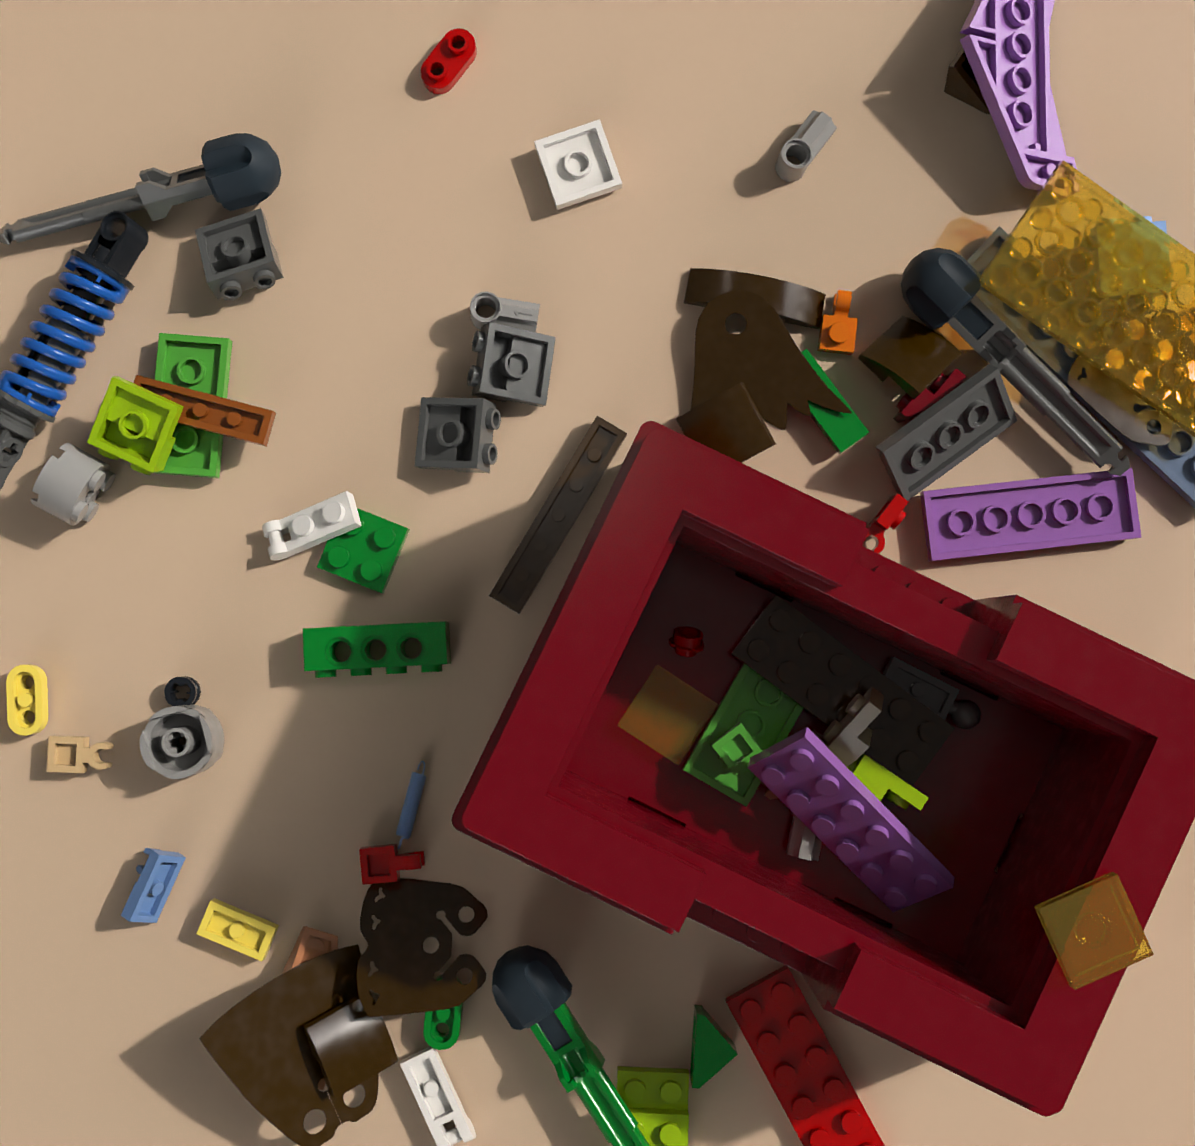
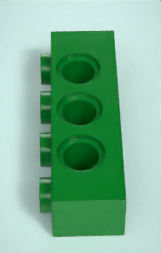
[303,621,451,678]

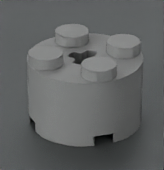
[31,443,116,525]
[140,704,224,779]

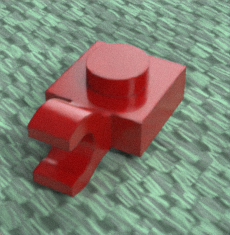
[864,493,909,554]
[359,844,425,885]

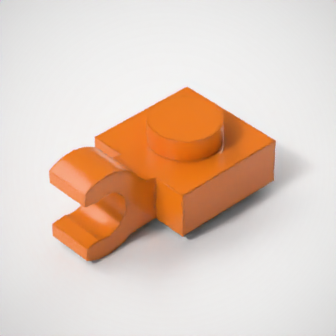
[817,290,858,355]

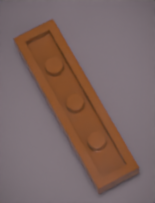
[134,375,276,447]

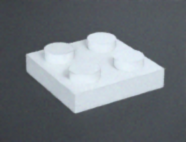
[534,119,622,210]

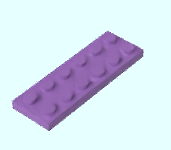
[920,468,1142,562]
[747,727,954,912]

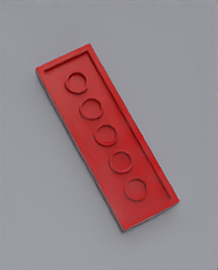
[725,965,885,1146]

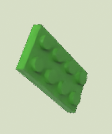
[154,333,233,478]
[682,663,803,807]

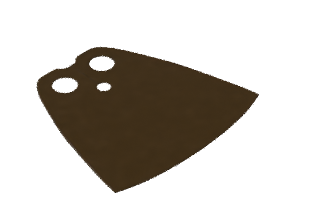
[199,944,379,1146]

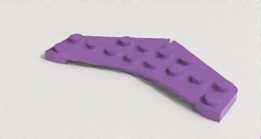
[960,0,1079,196]

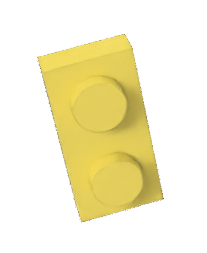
[196,898,279,962]

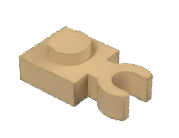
[46,735,114,773]

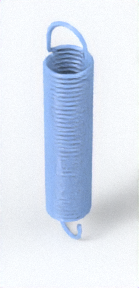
[396,761,426,850]

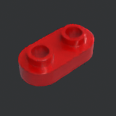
[421,28,477,94]

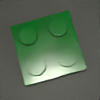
[317,508,410,594]

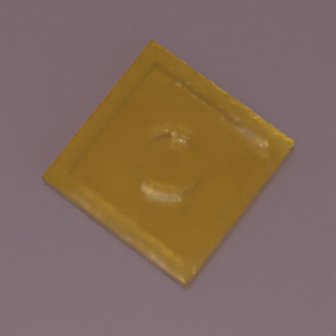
[617,664,718,766]
[1034,872,1154,990]

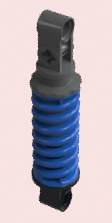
[0,211,149,490]

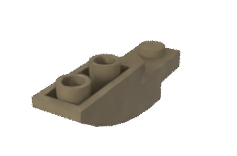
[764,687,884,800]

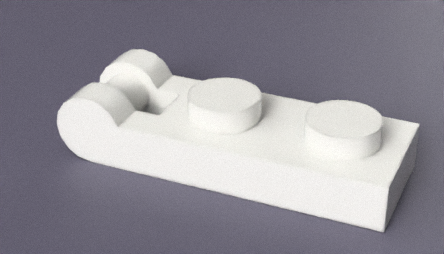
[262,491,362,561]
[400,1046,476,1146]

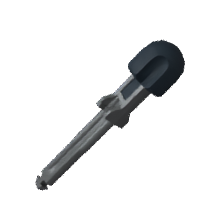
[0,133,281,245]
[901,248,1130,476]

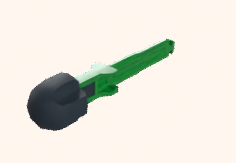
[492,945,650,1146]

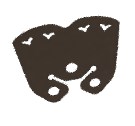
[1068,302,1195,446]
[357,878,488,1017]

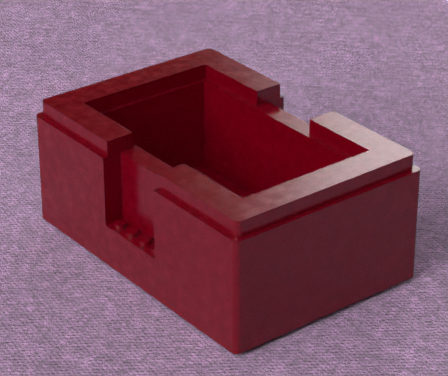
[451,421,1195,1117]

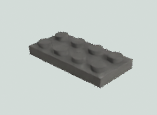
[876,364,1017,501]

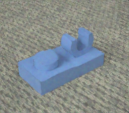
[121,848,186,923]

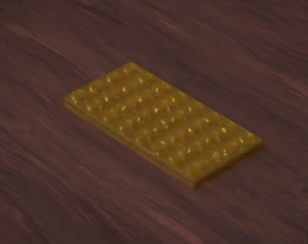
[978,160,1195,437]

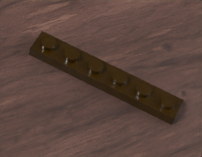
[489,416,627,614]

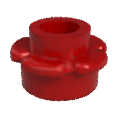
[669,626,705,657]

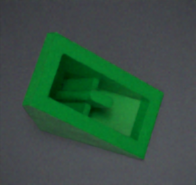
[690,1005,738,1089]

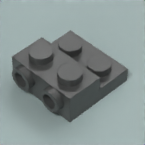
[195,208,284,300]
[467,322,556,407]
[415,397,501,473]

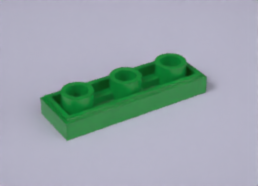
[801,349,869,454]

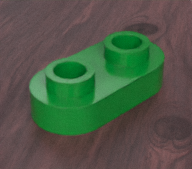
[423,974,463,1050]

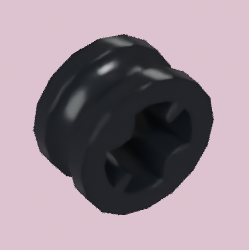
[164,676,201,707]

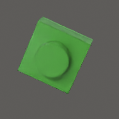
[710,722,762,775]

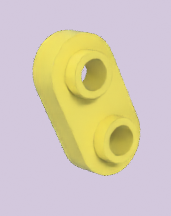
[6,664,48,736]

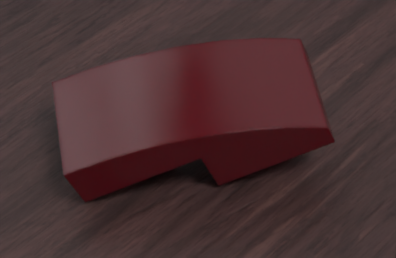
[893,368,967,423]

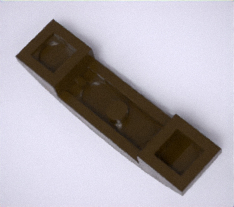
[684,268,826,329]

